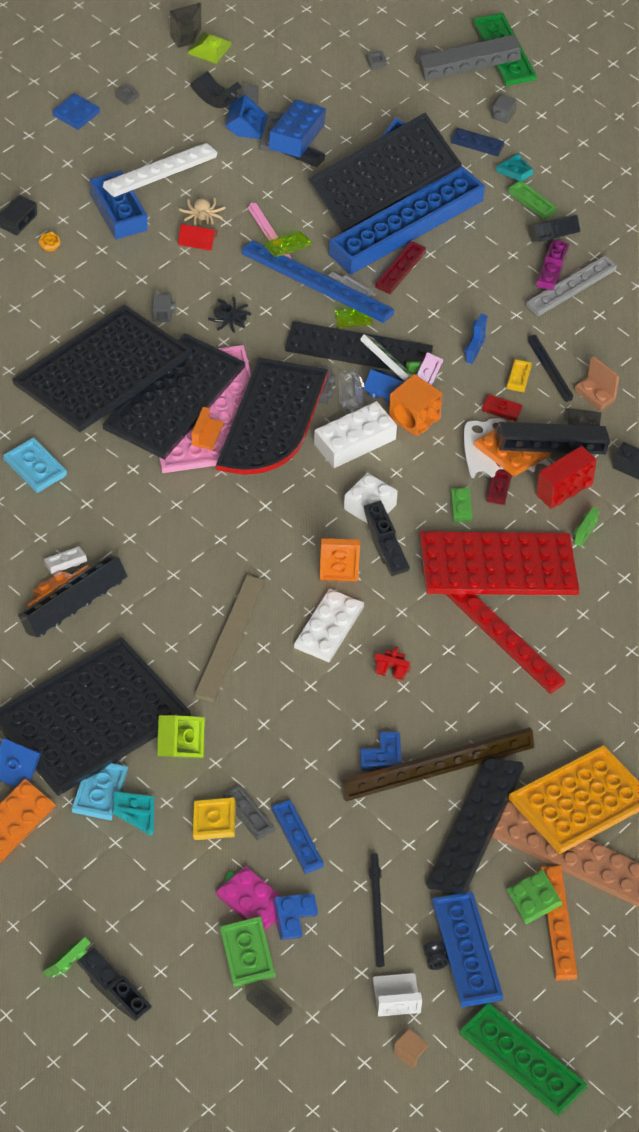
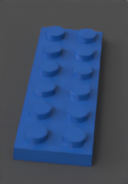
[432,892,503,1007]

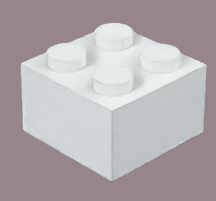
[344,472,398,524]

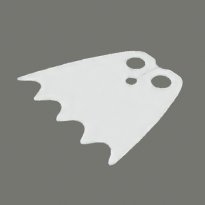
[464,418,551,478]

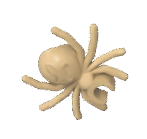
[179,198,226,226]

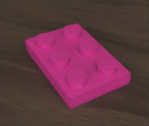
[216,866,280,931]

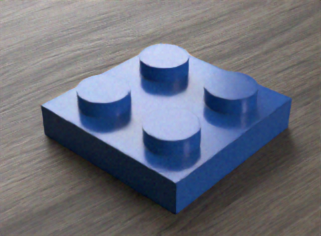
[53,93,100,130]

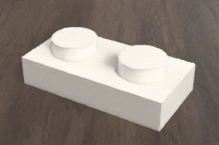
[44,546,87,574]

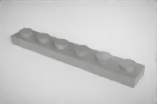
[526,256,617,317]

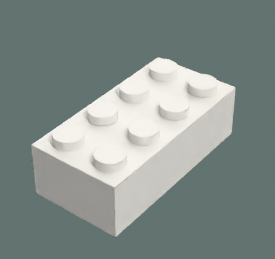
[314,401,397,468]

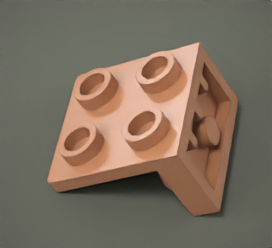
[574,356,619,411]

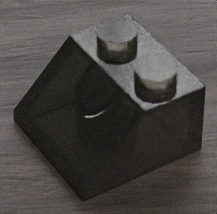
[170,2,201,48]

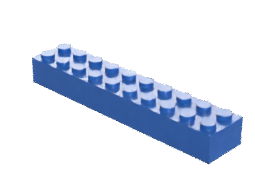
[329,167,485,275]

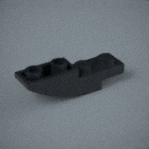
[363,501,410,576]
[77,947,152,1021]

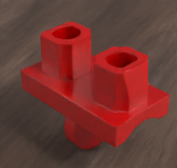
[375,646,411,681]

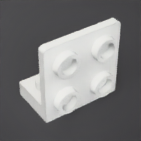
[373,973,422,1017]

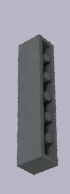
[420,35,521,81]

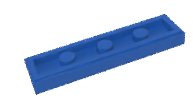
[271,799,324,874]

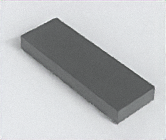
[223,785,274,841]

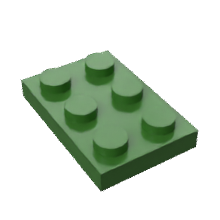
[220,916,276,987]

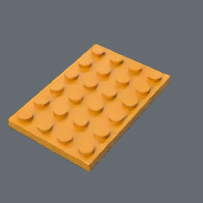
[509,745,639,854]

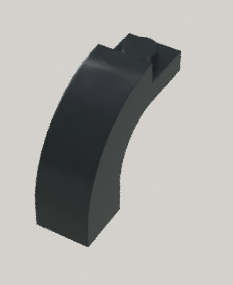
[190,71,241,108]

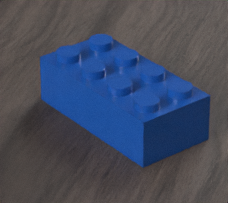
[269,100,326,157]
[90,170,148,240]

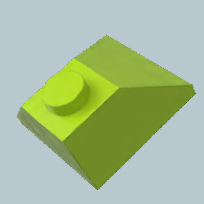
[188,32,232,64]

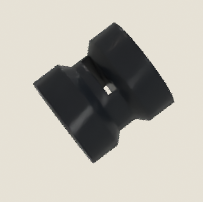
[423,941,448,970]

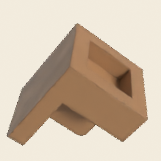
[394,1029,428,1069]

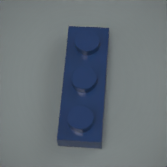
[451,128,504,157]

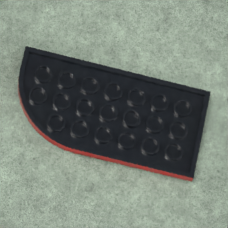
[216,358,329,475]

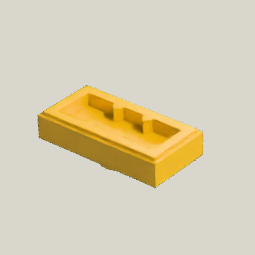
[507,359,532,393]

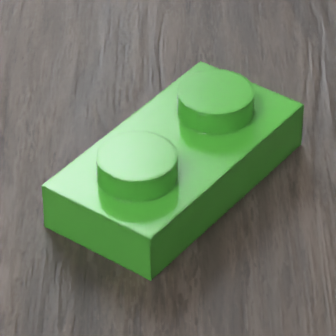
[451,488,472,522]
[574,507,599,547]

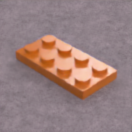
[0,779,56,863]

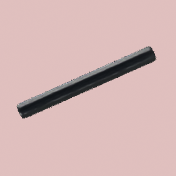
[528,335,573,402]

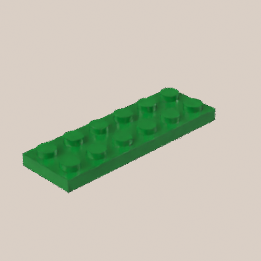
[472,13,537,86]
[459,1003,588,1117]

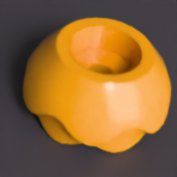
[39,232,61,252]

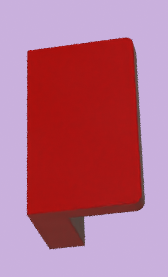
[178,224,218,251]

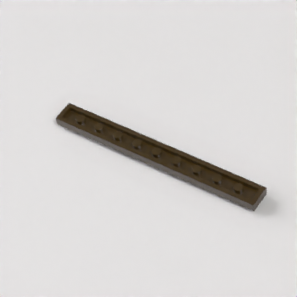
[341,727,535,801]

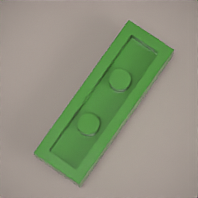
[508,181,557,220]

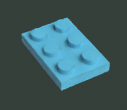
[3,437,67,493]
[72,763,128,821]

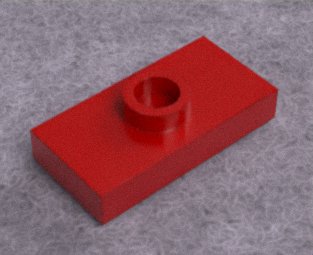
[482,394,523,421]

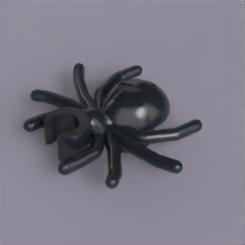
[208,297,251,333]

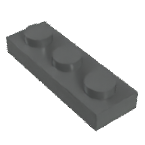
[260,111,284,152]

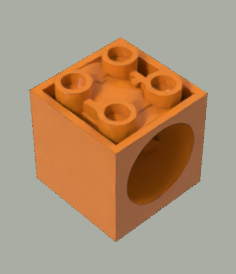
[389,374,442,437]

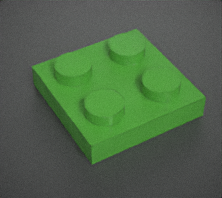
[507,870,563,924]
[42,937,91,978]

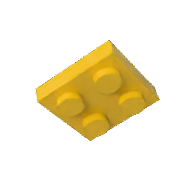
[193,797,236,840]

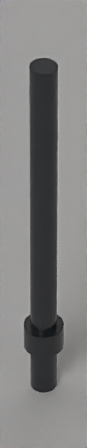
[369,853,385,967]

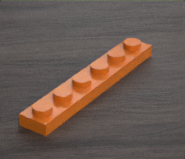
[540,866,578,980]

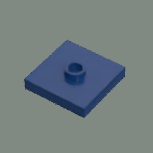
[0,738,41,787]

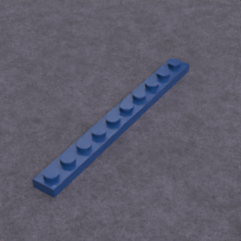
[242,240,394,323]

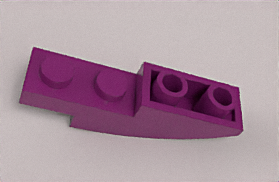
[536,240,570,290]

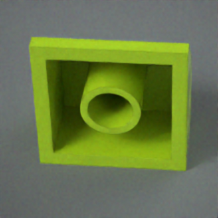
[157,715,205,758]

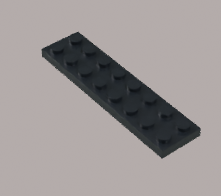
[285,321,433,370]
[426,757,524,894]

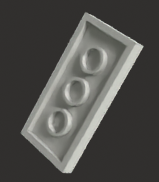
[294,588,364,662]

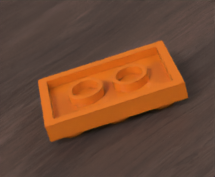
[320,538,360,581]

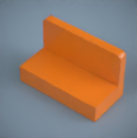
[192,407,224,450]

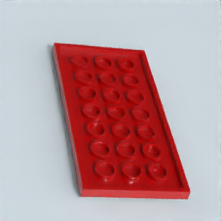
[419,531,580,595]

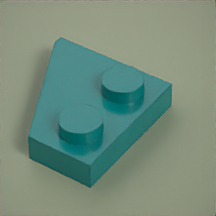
[496,153,533,181]
[112,792,154,835]

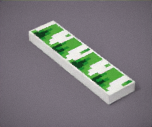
[361,334,412,381]

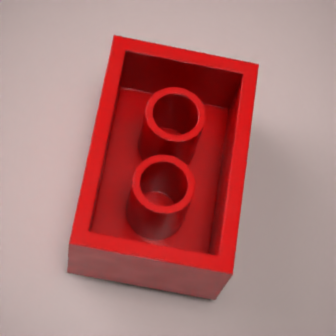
[536,446,597,509]

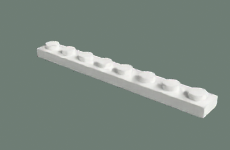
[103,142,217,197]

